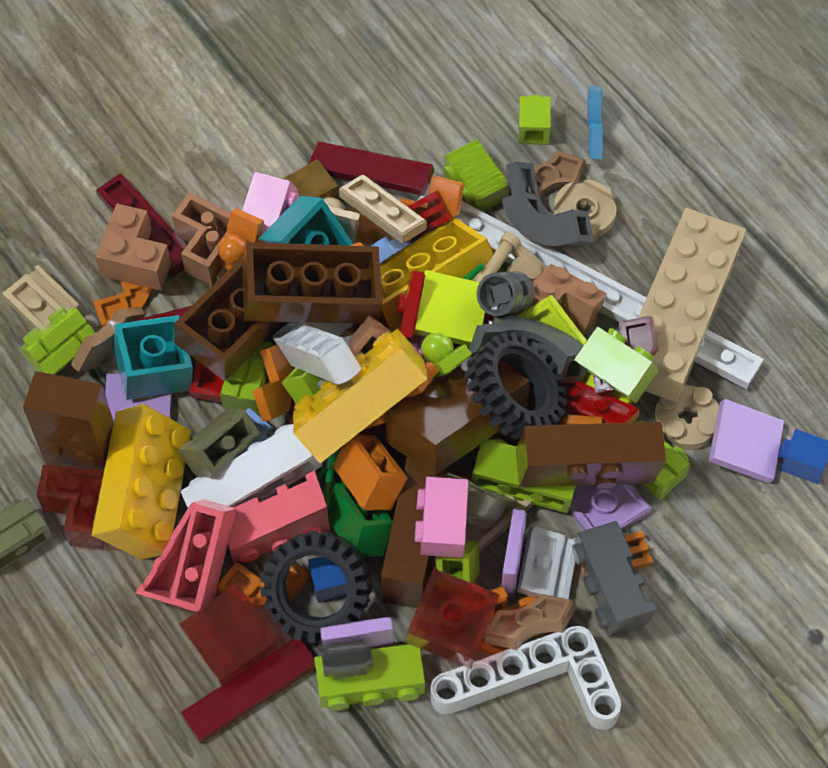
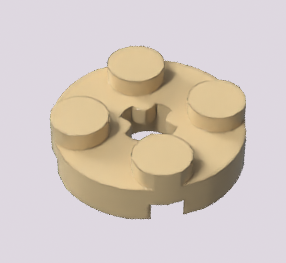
[554,180,616,241]
[654,385,719,450]

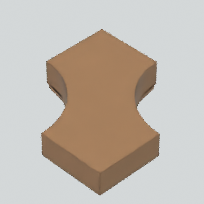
[509,150,586,198]
[71,307,147,372]
[483,594,576,650]

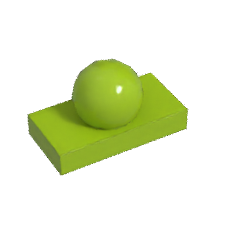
[421,333,472,379]

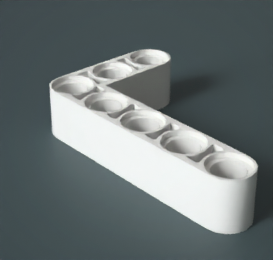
[273,322,361,384]
[431,626,621,730]

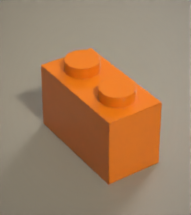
[333,434,407,511]

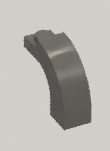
[502,161,594,248]
[469,315,586,384]

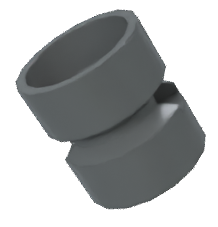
[476,271,535,316]

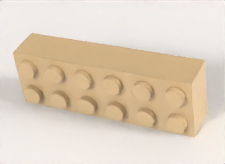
[638,208,746,403]

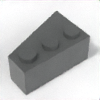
[572,520,657,637]

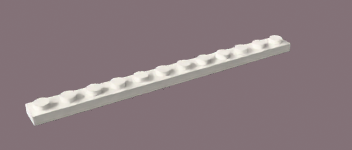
[417,184,764,389]

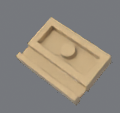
[2,265,81,330]

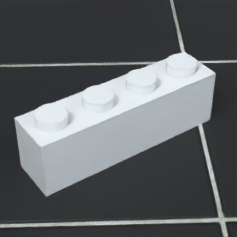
[180,424,323,508]

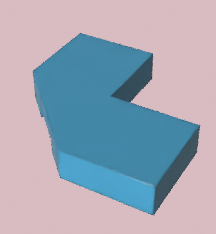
[587,86,603,159]

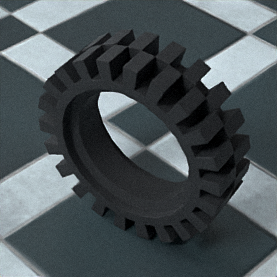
[466,332,567,439]
[260,531,372,643]

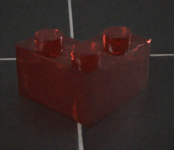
[36,465,105,549]

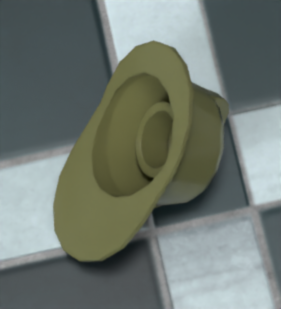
[446,473,516,527]

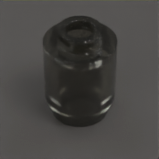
[321,640,373,680]

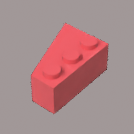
[228,470,330,563]
[135,499,237,613]

